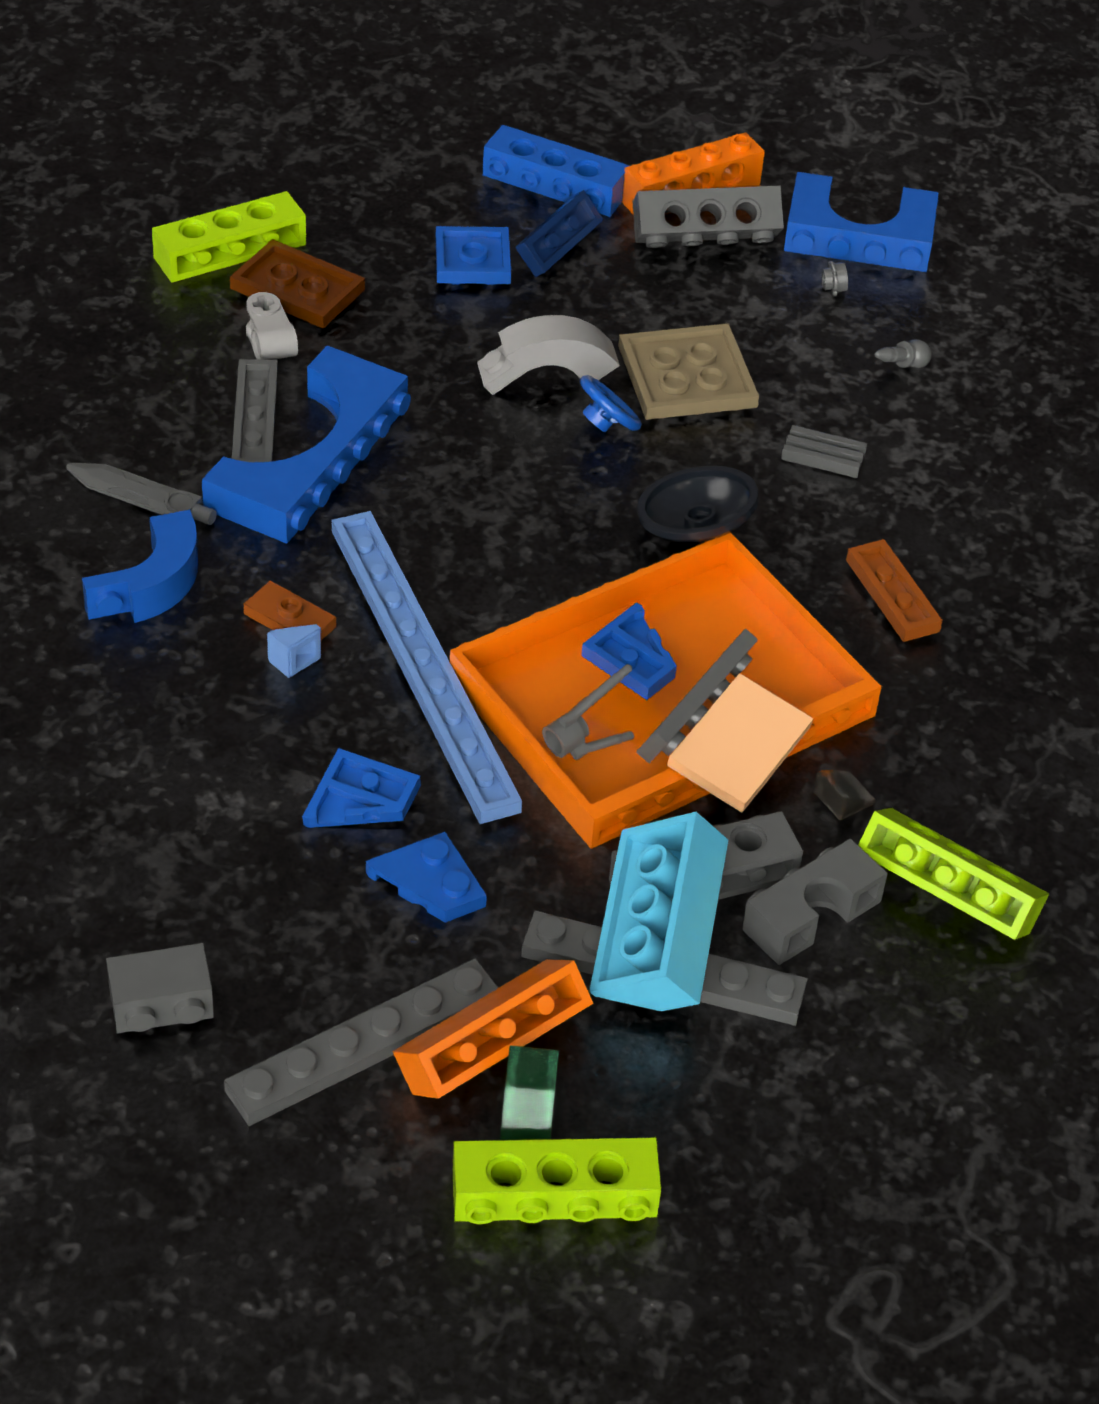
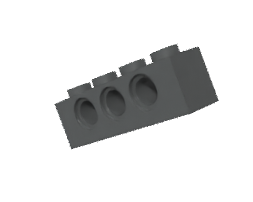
[632,186,784,248]
[609,811,803,900]

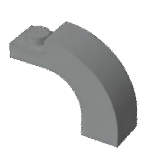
[477,315,620,395]

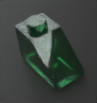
[500,1046,559,1140]

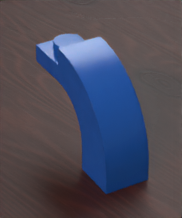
[82,510,198,623]

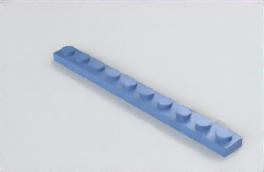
[332,511,522,824]

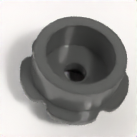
[821,260,848,296]

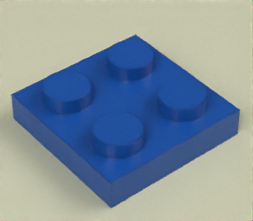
[435,226,511,285]

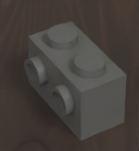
[106,943,214,1033]

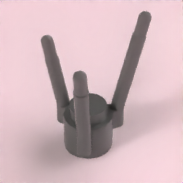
[542,664,634,760]

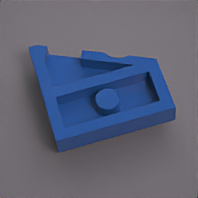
[581,602,677,700]
[366,832,487,923]

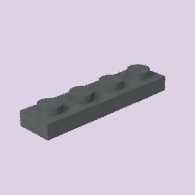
[232,359,278,462]
[636,628,758,764]

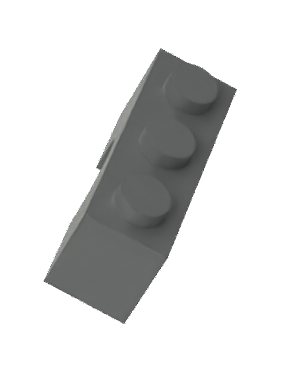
[742,839,888,965]

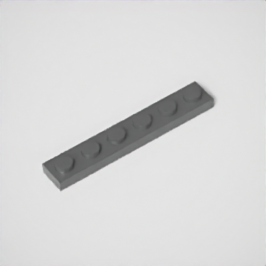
[521,911,808,1026]
[224,959,498,1126]

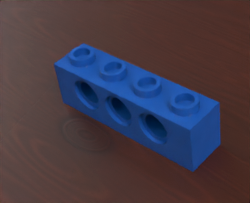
[483,125,630,217]

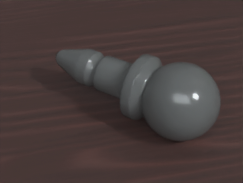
[875,339,931,368]

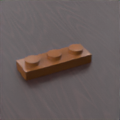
[846,539,943,642]

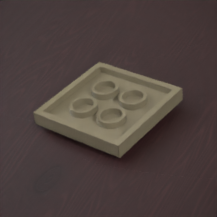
[618,323,759,420]

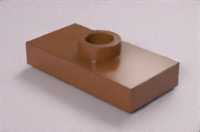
[244,581,336,641]

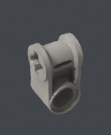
[246,292,298,360]

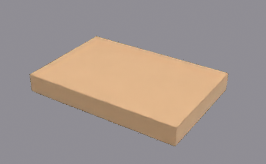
[667,673,814,813]

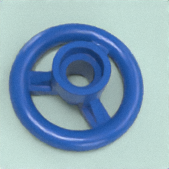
[580,375,642,432]

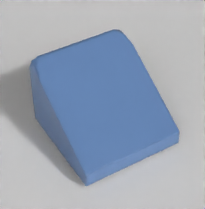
[267,624,321,678]

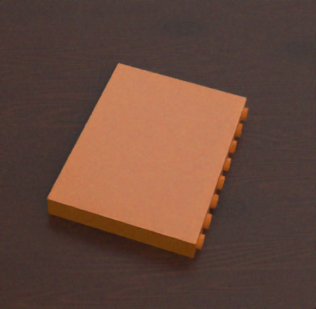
[450,533,882,849]

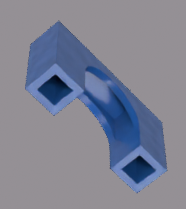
[784,172,939,272]

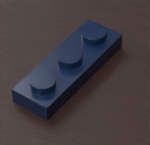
[515,190,603,277]

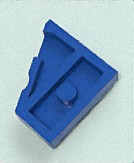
[302,748,421,828]

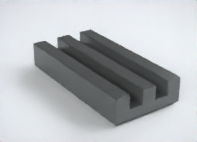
[781,425,868,478]

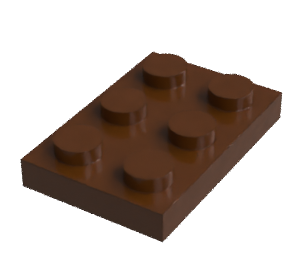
[230,239,365,328]

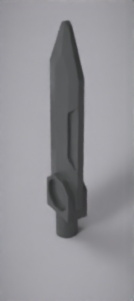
[67,463,217,525]

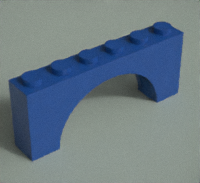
[202,345,411,544]

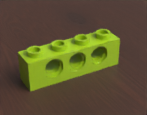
[152,191,306,283]
[858,808,1049,940]
[453,1138,661,1224]

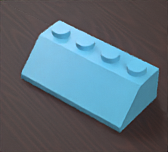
[589,812,728,1011]

